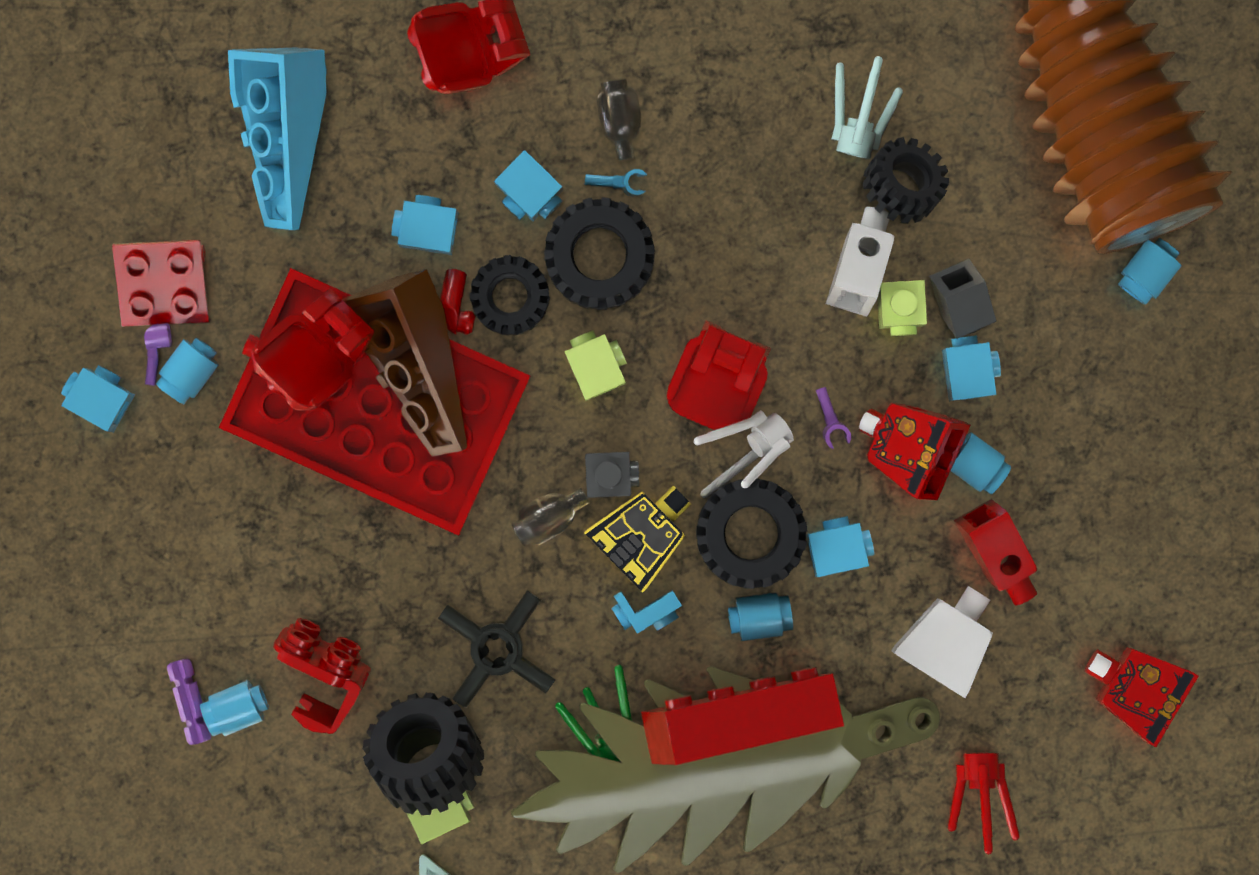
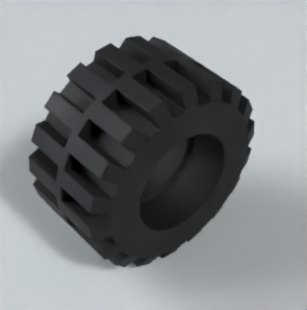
[544,197,655,310]
[696,479,808,589]
[362,692,484,816]

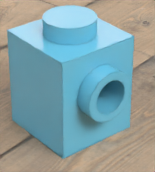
[494,150,563,221]
[391,195,459,255]
[942,336,1001,402]
[61,365,135,433]
[806,516,875,577]

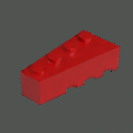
[641,667,844,765]

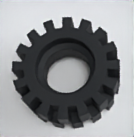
[863,137,949,224]
[470,255,550,336]

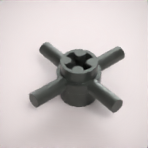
[438,590,556,708]

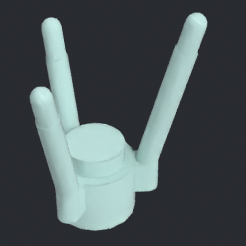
[831,56,903,159]

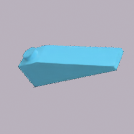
[228,47,327,231]

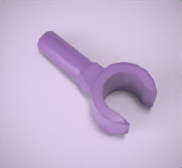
[144,323,172,385]
[816,387,851,449]

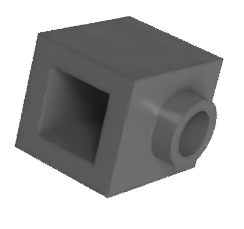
[929,259,997,339]
[585,452,640,498]

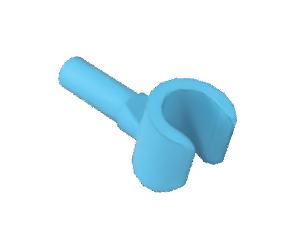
[585,169,647,197]

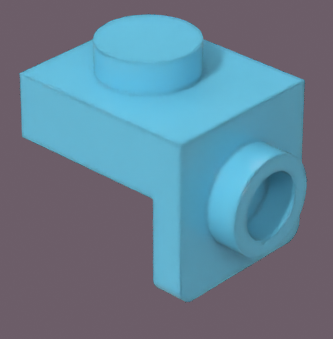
[611,590,682,634]

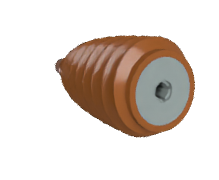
[1015,0,1232,254]

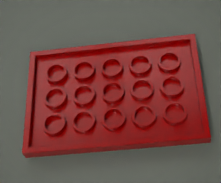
[219,268,531,536]

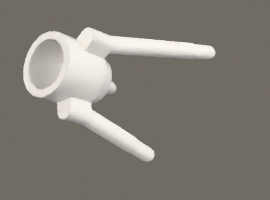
[694,410,794,498]

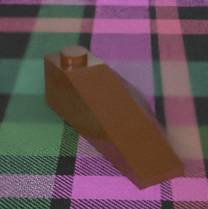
[342,269,467,457]

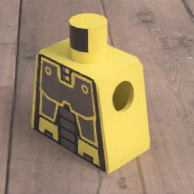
[584,486,691,593]

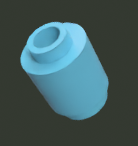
[1118,238,1182,305]
[156,337,219,405]
[951,432,1011,495]
[728,592,793,641]
[200,680,269,737]

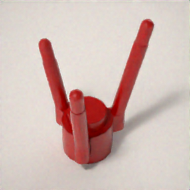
[948,753,1020,855]

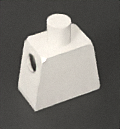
[825,207,895,317]
[891,586,993,698]

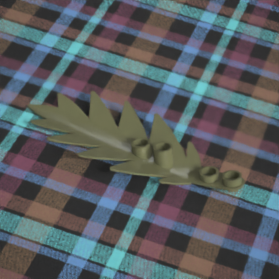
[511,666,940,873]

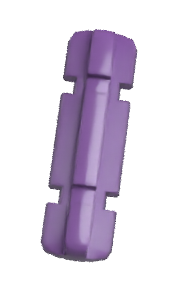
[167,659,211,745]

